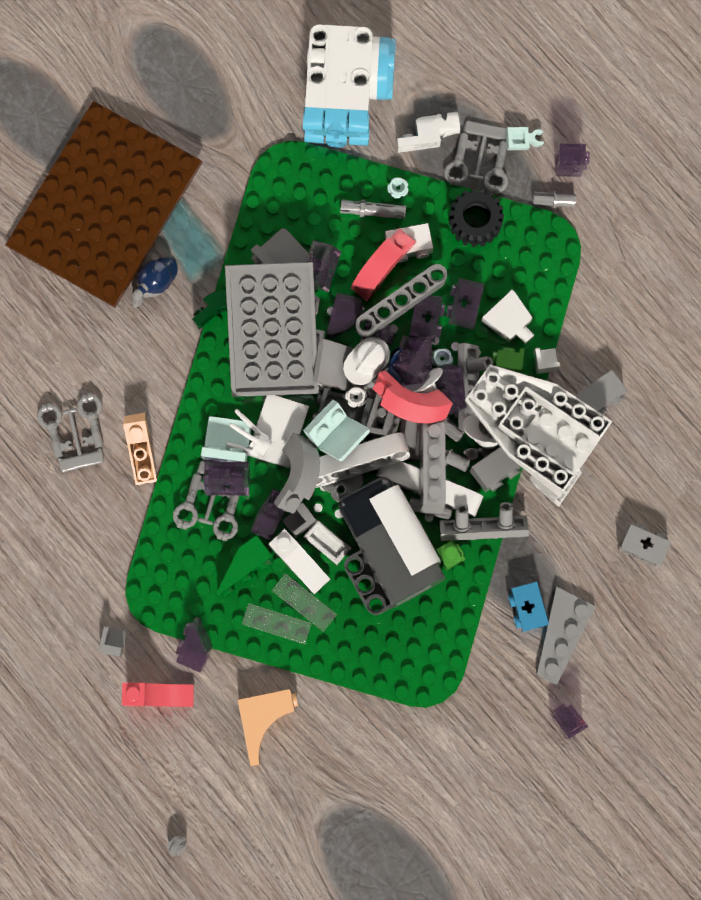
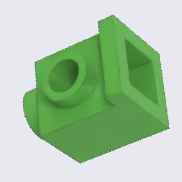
[492,348,525,374]
[436,541,465,571]

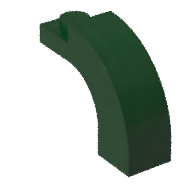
[192,289,227,330]

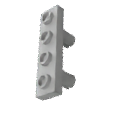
[458,343,493,431]
[439,502,529,541]

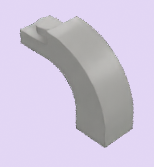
[274,432,320,514]

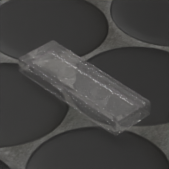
[272,573,337,632]
[242,603,312,645]

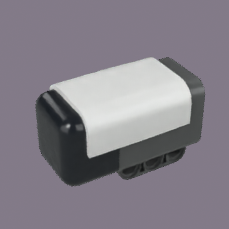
[338,477,445,616]

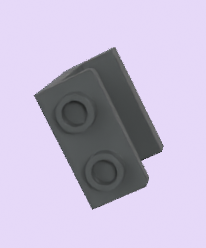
[311,388,375,444]

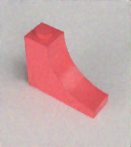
[122,683,194,707]

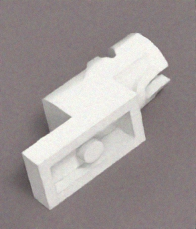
[397,112,460,153]

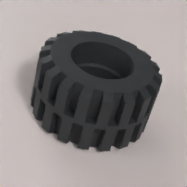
[449,188,504,247]

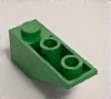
[216,535,273,597]

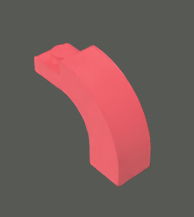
[351,228,416,302]
[373,370,453,423]

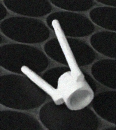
[226,409,272,457]

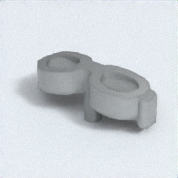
[463,447,495,461]

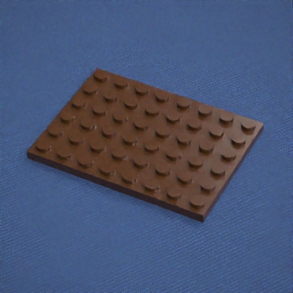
[5,101,203,308]

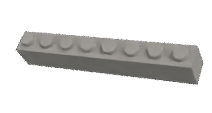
[470,370,627,492]

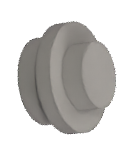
[167,835,187,857]

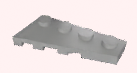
[536,586,596,685]

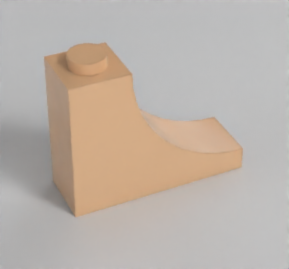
[238,689,298,766]

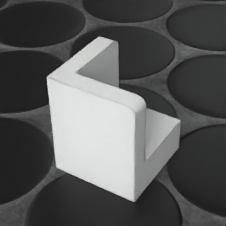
[533,348,560,374]

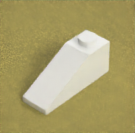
[269,529,330,594]

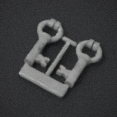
[444,121,508,195]
[37,392,104,472]
[173,461,243,541]

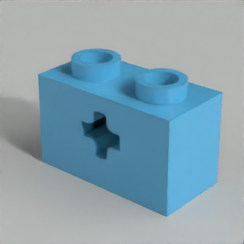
[508,582,549,632]

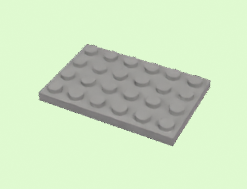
[225,262,319,397]

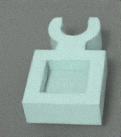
[505,127,544,150]

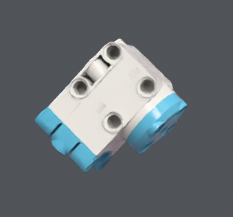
[303,24,396,148]

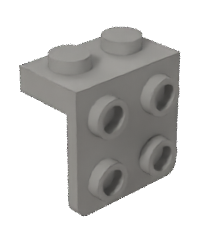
[251,228,311,264]

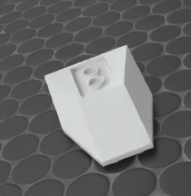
[465,365,612,497]

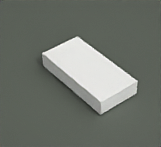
[304,520,351,565]

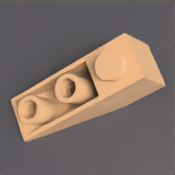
[123,413,157,485]

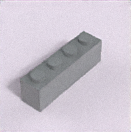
[420,422,446,514]

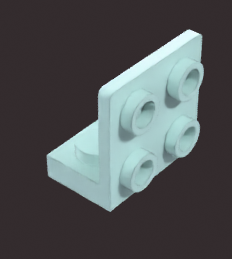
[303,400,370,461]
[201,416,251,465]

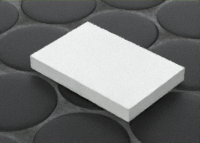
[247,395,309,469]

